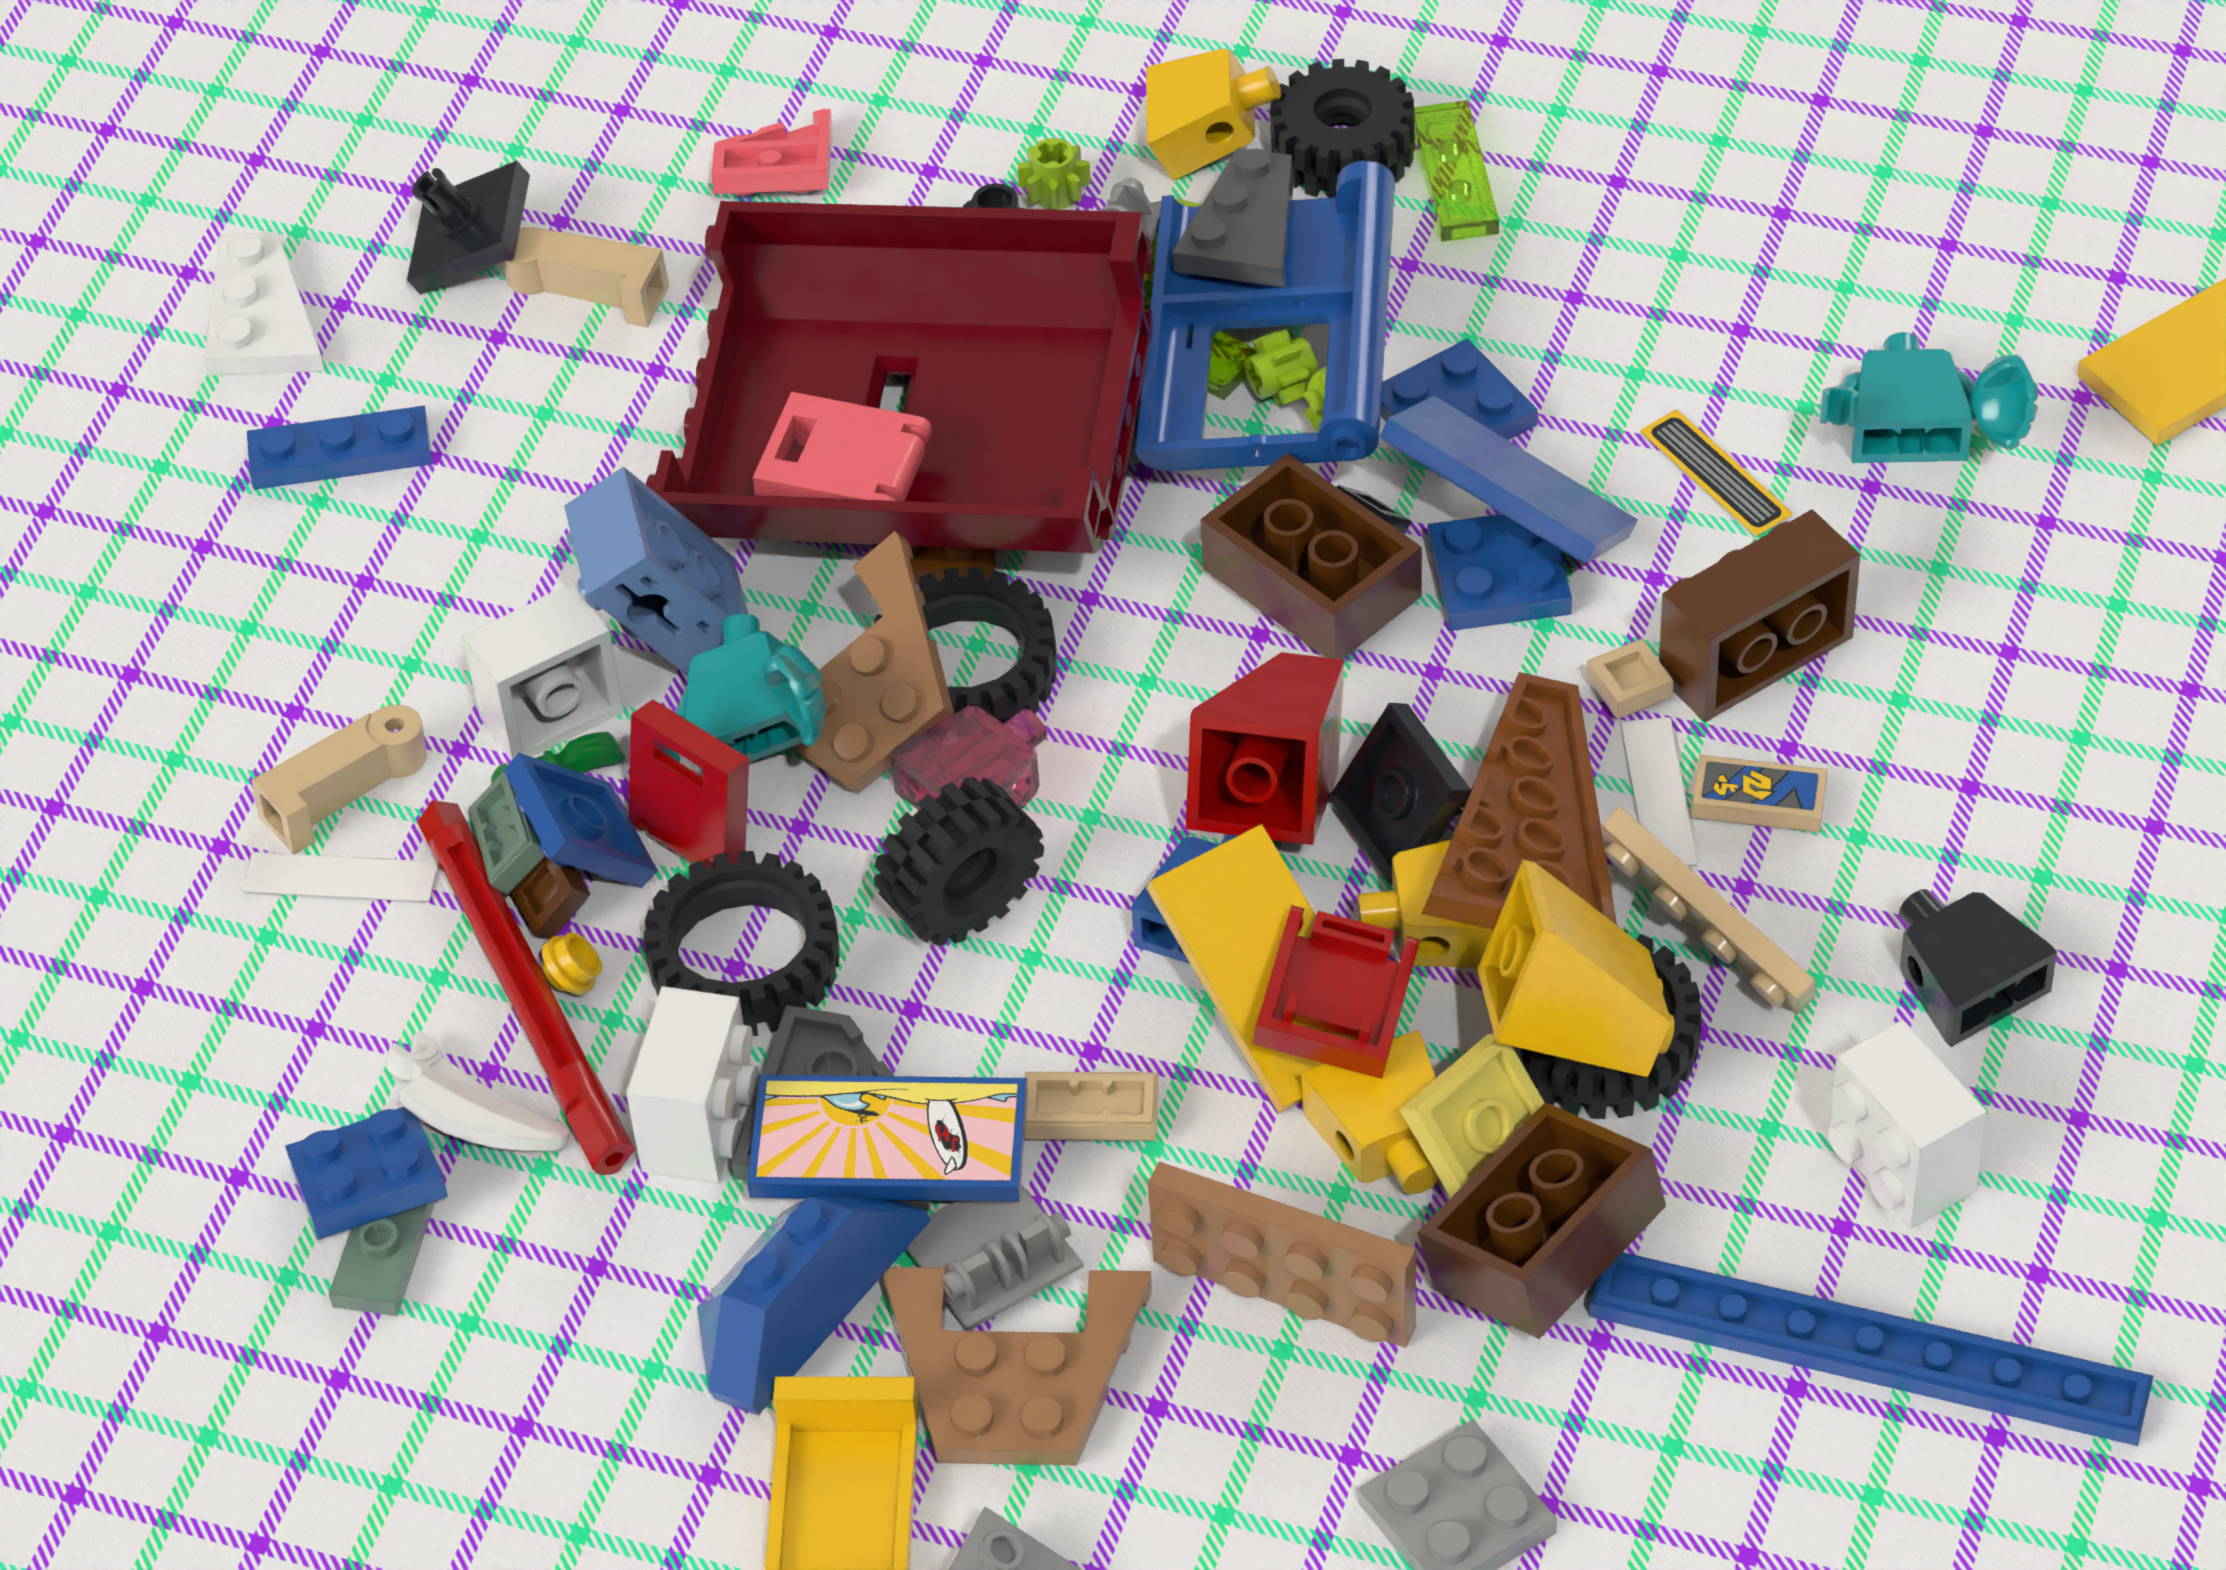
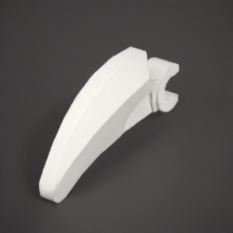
[386,1032,569,1151]

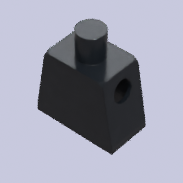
[1899,889,2057,1047]

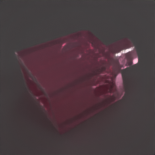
[890,706,1047,811]

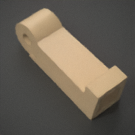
[502,227,669,328]
[252,705,427,854]

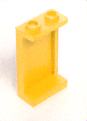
[765,1377,920,1570]

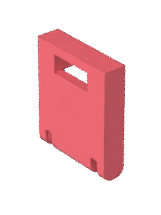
[752,392,932,501]

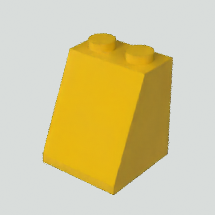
[1477,859,1674,1077]

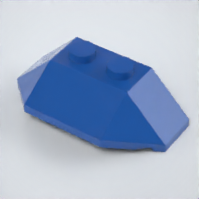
[697,1197,931,1416]

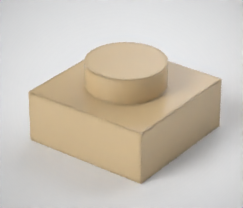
[1587,638,1673,719]

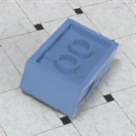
[564,467,748,676]

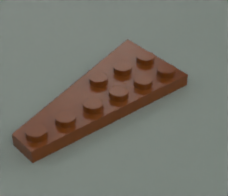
[1421,672,1617,930]

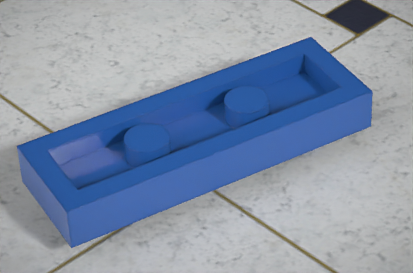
[247,405,432,490]

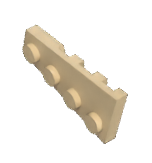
[1602,806,1816,1014]

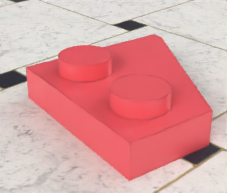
[711,109,833,196]

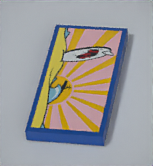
[747,1074,1028,1202]

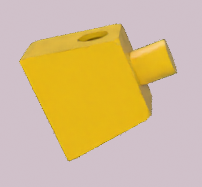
[1146,48,1281,181]
[1357,840,1493,968]
[1302,1030,1439,1194]

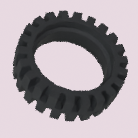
[873,567,1057,742]
[644,851,840,1036]
[1512,929,1702,1119]

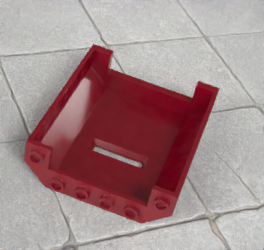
[646,201,1153,553]

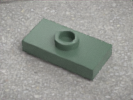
[468,772,545,895]
[329,1202,434,1316]

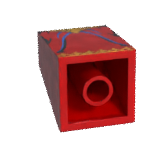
[1185,652,1345,845]

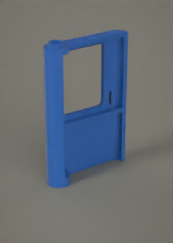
[1135,161,1395,471]

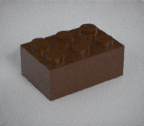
[1200,453,1422,659]
[1659,509,1861,723]
[1417,1102,1666,1339]

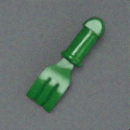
[491,732,626,784]

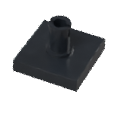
[407,160,530,295]
[1329,703,1472,885]

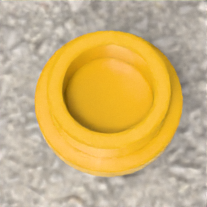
[542,932,602,995]

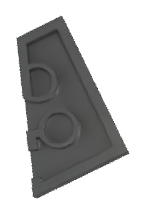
[1172,148,1294,288]

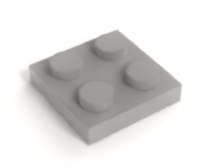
[1358,1419,1557,1570]

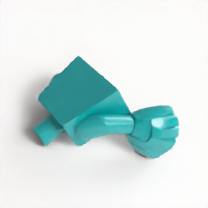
[1819,332,2038,463]
[664,613,827,763]

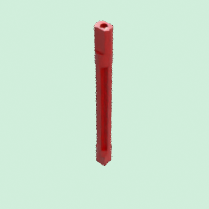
[417,800,635,1175]

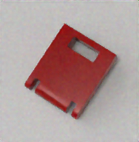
[629,699,749,869]
[1252,905,1420,1079]

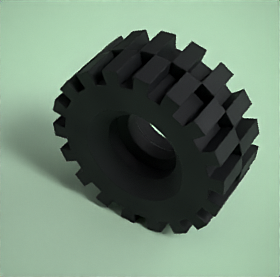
[1270,59,1415,198]
[874,777,1044,945]

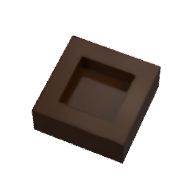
[510,856,591,939]

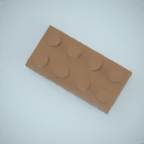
[1148,1161,1416,1348]

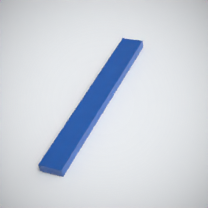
[1589,1252,2154,1446]

